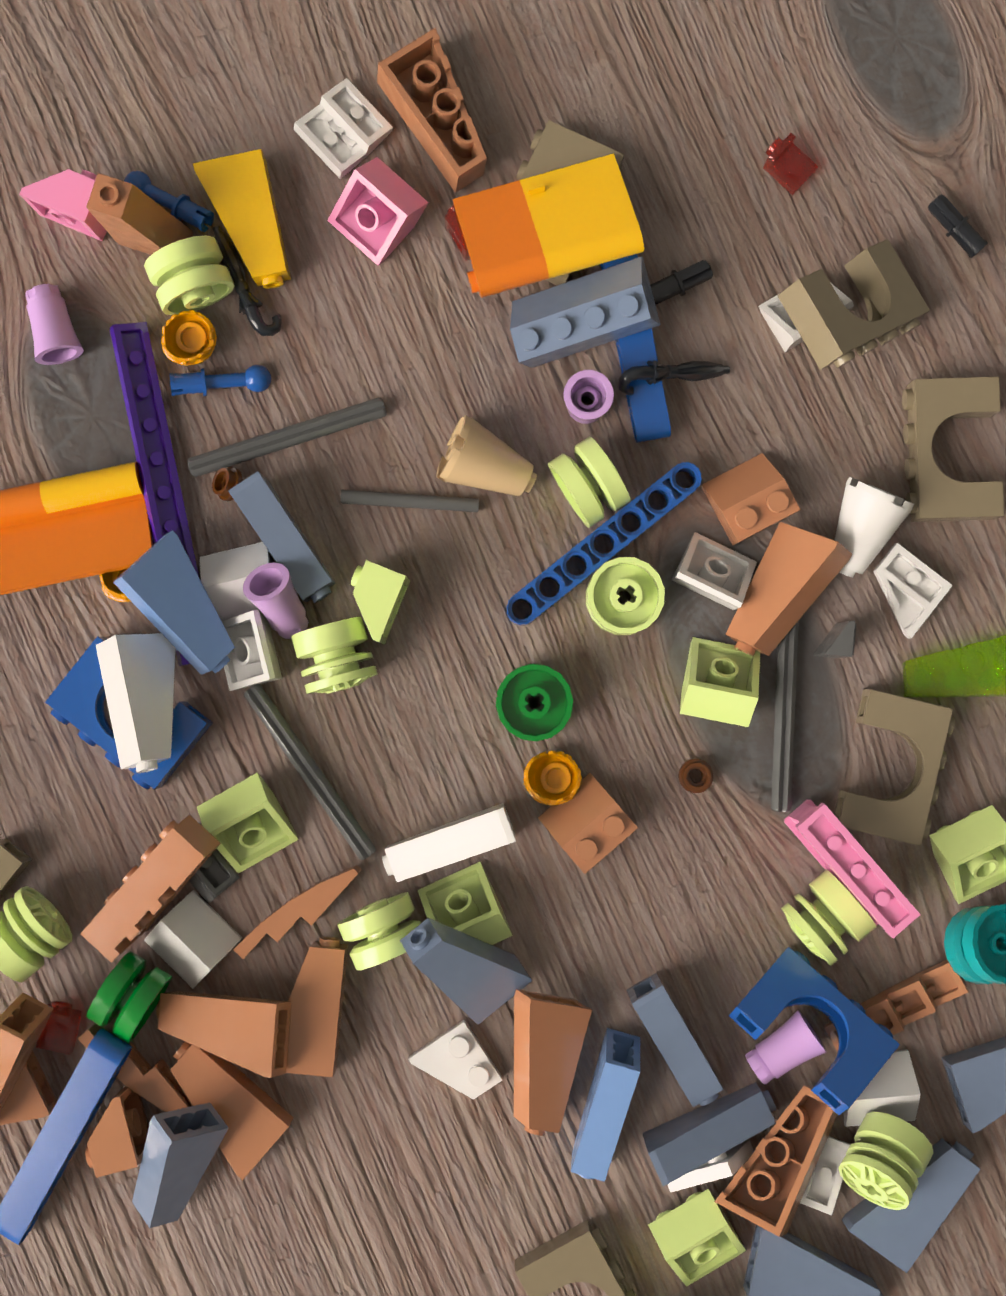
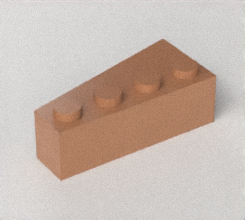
[377,28,487,193]
[80,815,221,963]
[714,1086,838,1237]

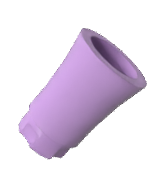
[25,284,84,365]
[564,370,614,424]
[243,563,309,639]
[745,1010,827,1085]

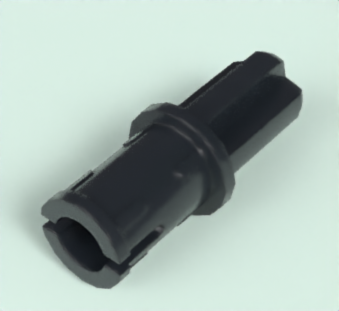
[928,194,988,258]
[650,260,713,305]

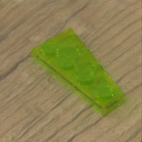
[902,635,1006,697]

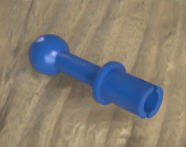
[124,171,214,232]
[169,365,271,396]

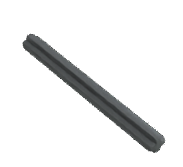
[187,398,387,477]
[771,620,799,812]
[244,684,376,860]

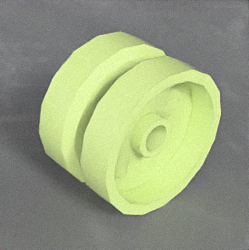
[144,235,235,315]
[548,436,631,528]
[586,557,665,635]
[337,892,421,970]

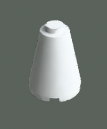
[835,477,914,578]

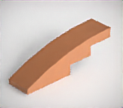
[233,865,362,959]
[824,960,969,1052]
[77,1024,193,1112]

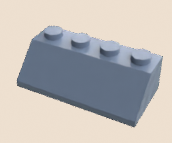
[510,256,661,368]

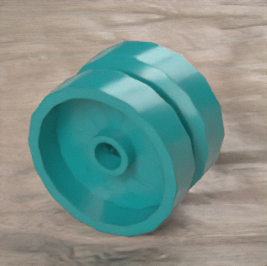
[944,904,1006,984]

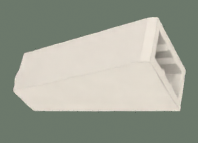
[96,633,175,773]
[382,803,516,882]

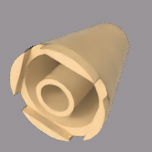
[436,415,537,496]

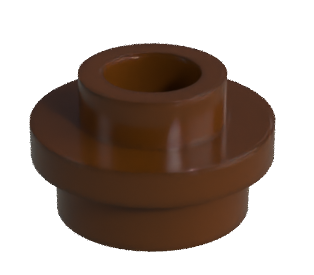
[212,467,243,501]
[678,759,714,793]

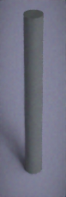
[341,490,479,512]

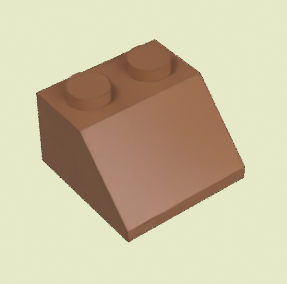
[701,453,801,546]
[538,773,638,874]
[85,1085,149,1178]

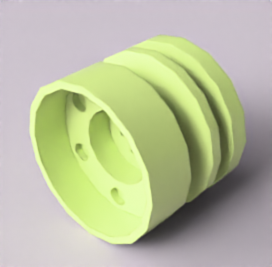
[291,617,378,694]
[781,870,877,966]
[0,886,72,982]
[838,1111,934,1210]

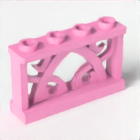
[784,799,921,938]

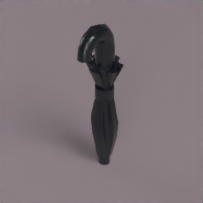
[212,226,282,336]
[618,360,730,395]

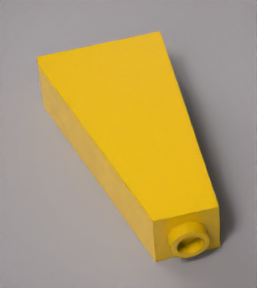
[193,149,291,289]

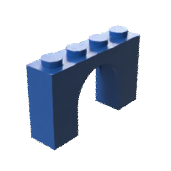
[45,636,213,790]
[729,947,900,1115]

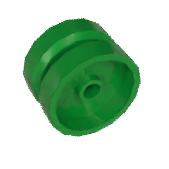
[496,664,573,742]
[86,951,172,1044]

